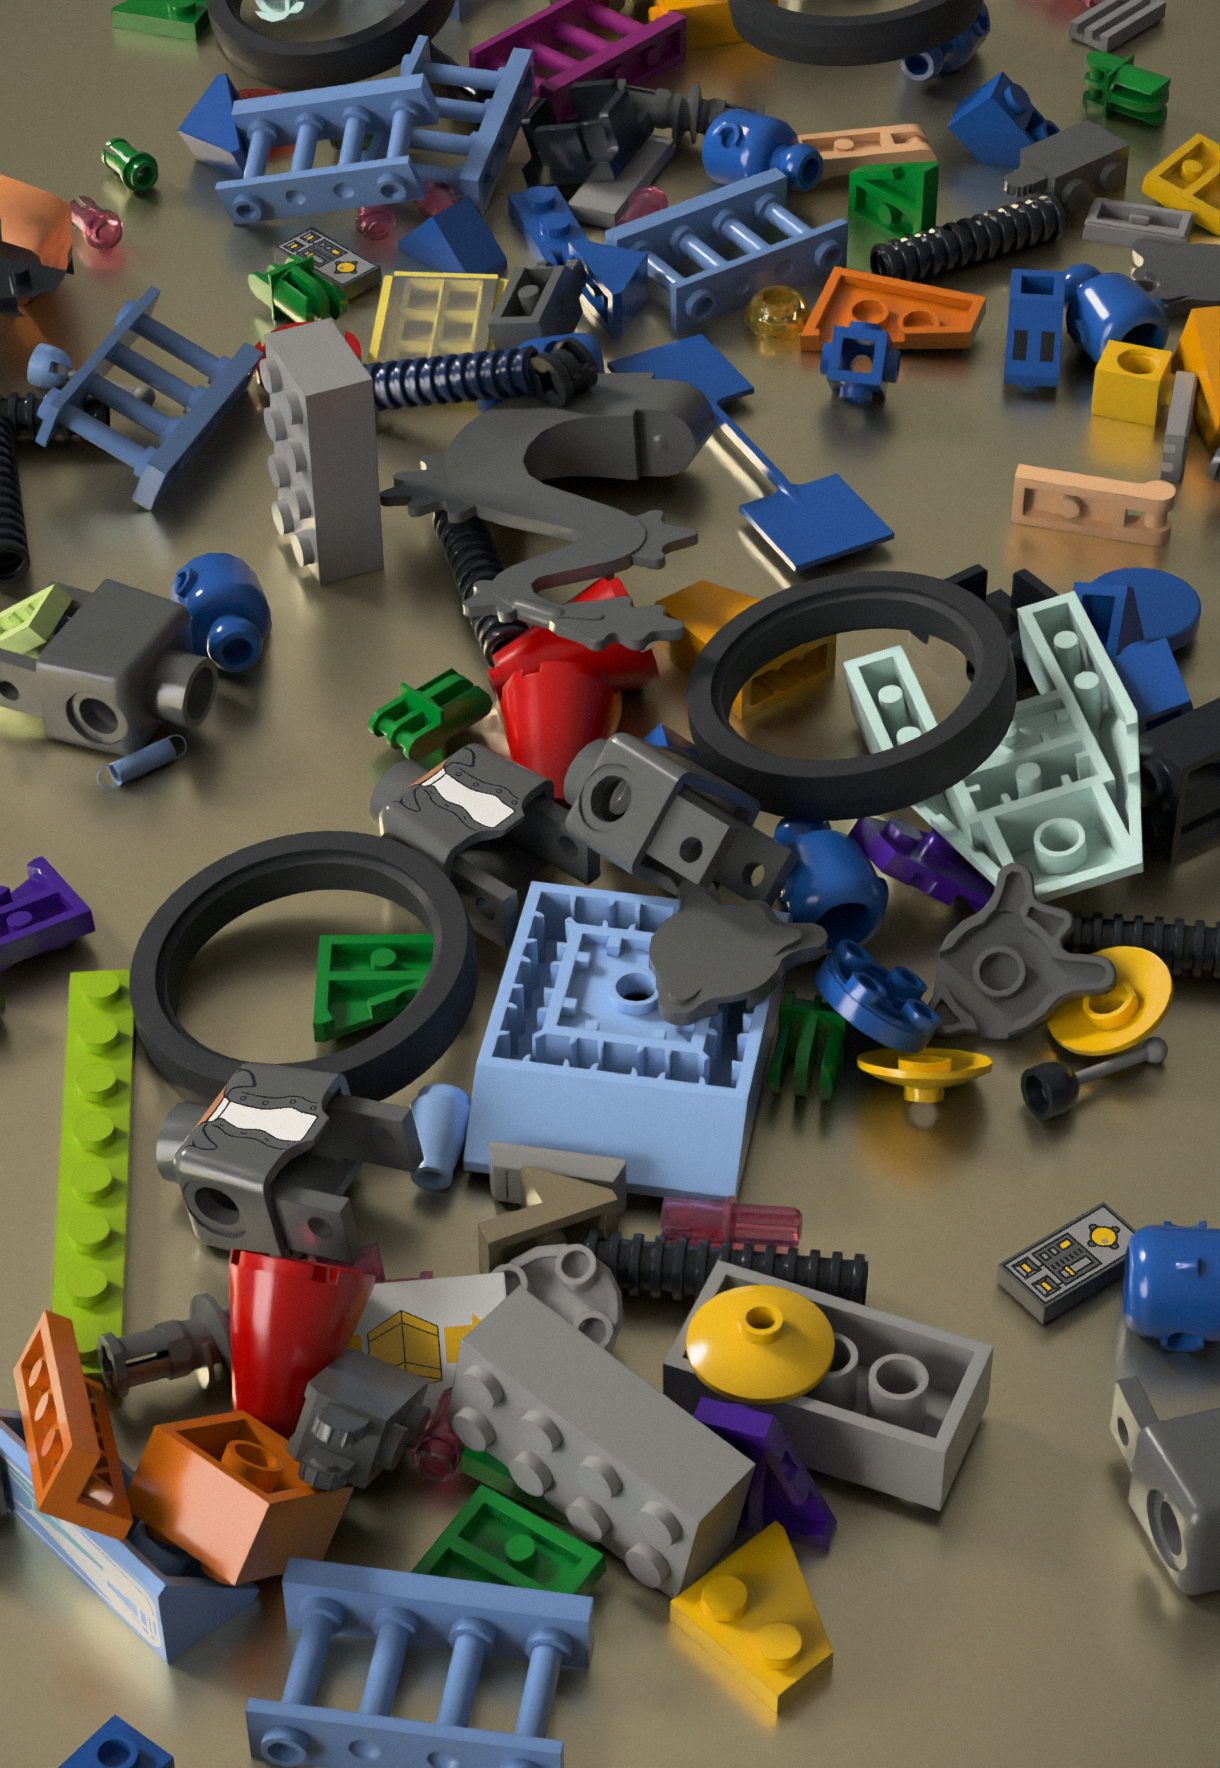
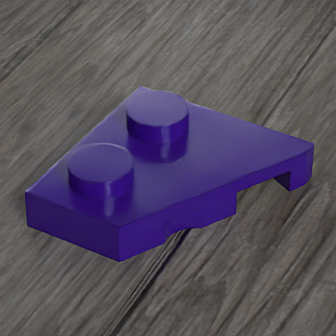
[848,817,994,913]
[0,856,96,972]
[693,1397,838,1551]

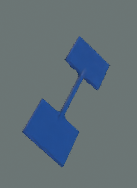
[607,333,895,572]

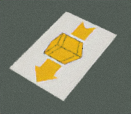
[347,1272,506,1416]

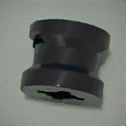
[528,337,598,408]

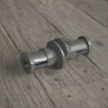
[617,78,766,145]
[97,1293,232,1399]

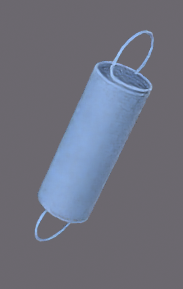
[97,734,187,790]

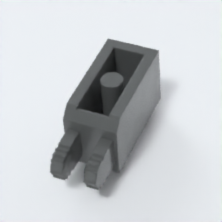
[1001,119,1130,216]
[488,259,586,351]
[286,1347,431,1492]

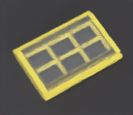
[367,271,509,365]

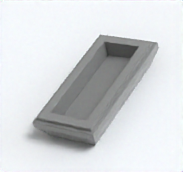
[488,1141,627,1214]

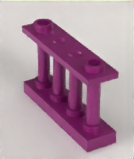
[469,0,686,124]

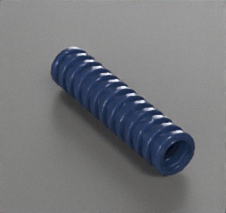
[362,345,539,411]

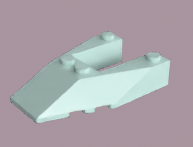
[843,591,1144,903]

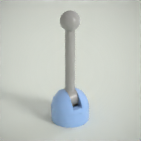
[27,343,156,406]

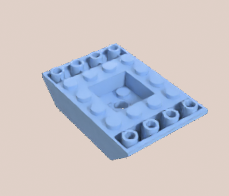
[463,881,793,1207]

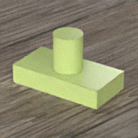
[0,583,73,659]

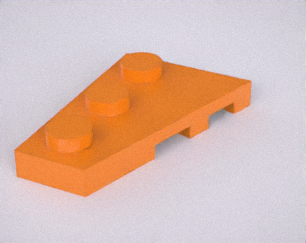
[800,266,986,351]

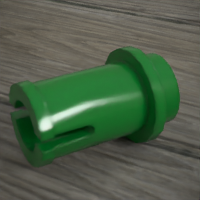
[101,138,159,191]

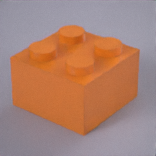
[127,1410,355,1586]

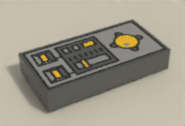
[273,226,382,300]
[996,1202,1136,1324]

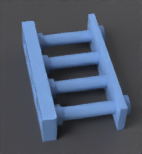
[360,35,536,218]
[215,73,440,225]
[605,167,848,333]
[35,285,264,511]
[245,1557,594,1768]

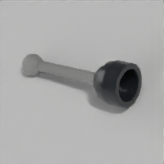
[1021,1037,1168,1120]

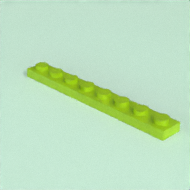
[51,969,137,1391]

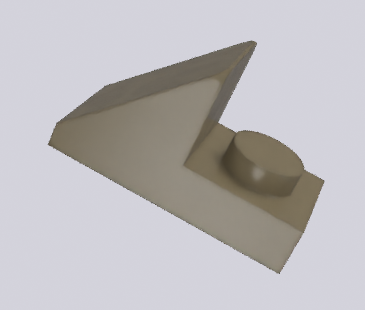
[477,1166,619,1274]

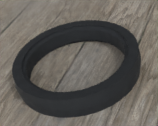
[206,0,455,89]
[728,0,983,66]
[686,571,1016,821]
[129,831,478,1106]

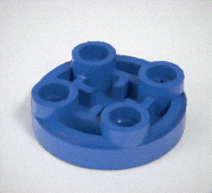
[1091,567,1201,651]
[814,939,941,1053]

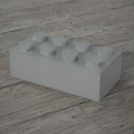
[259,318,384,586]
[663,1260,994,1511]
[447,1285,756,1599]

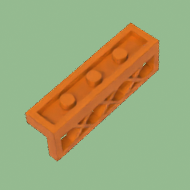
[13,1310,133,1542]

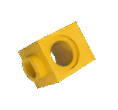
[1091,340,1176,427]

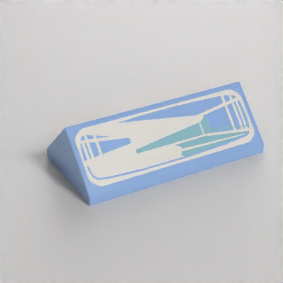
[0,1409,260,1664]

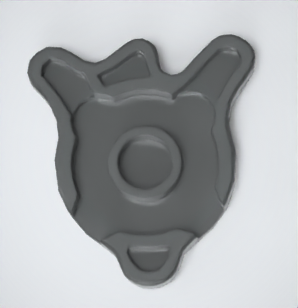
[1131,239,1220,318]
[927,863,1117,1041]
[649,879,828,1026]

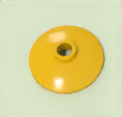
[1047,946,1174,1056]
[857,1047,992,1103]
[686,1285,835,1405]

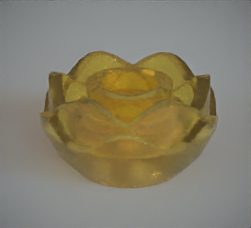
[744,285,811,342]

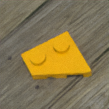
[1140,133,1220,237]
[670,1521,834,1714]

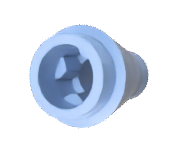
[409,1084,471,1190]

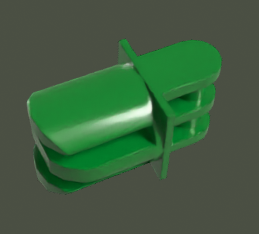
[1083,51,1171,126]
[248,255,349,323]
[368,668,493,762]
[766,991,850,1100]

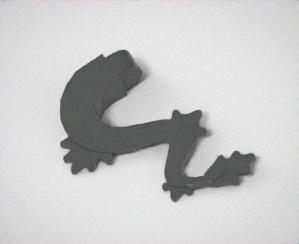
[380,372,715,651]

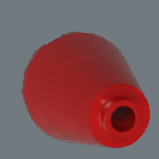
[486,573,660,704]
[500,660,623,811]
[229,1248,376,1441]

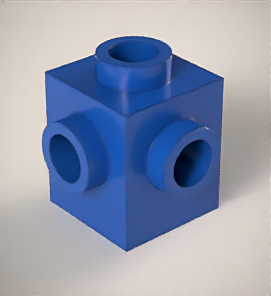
[820,321,901,404]

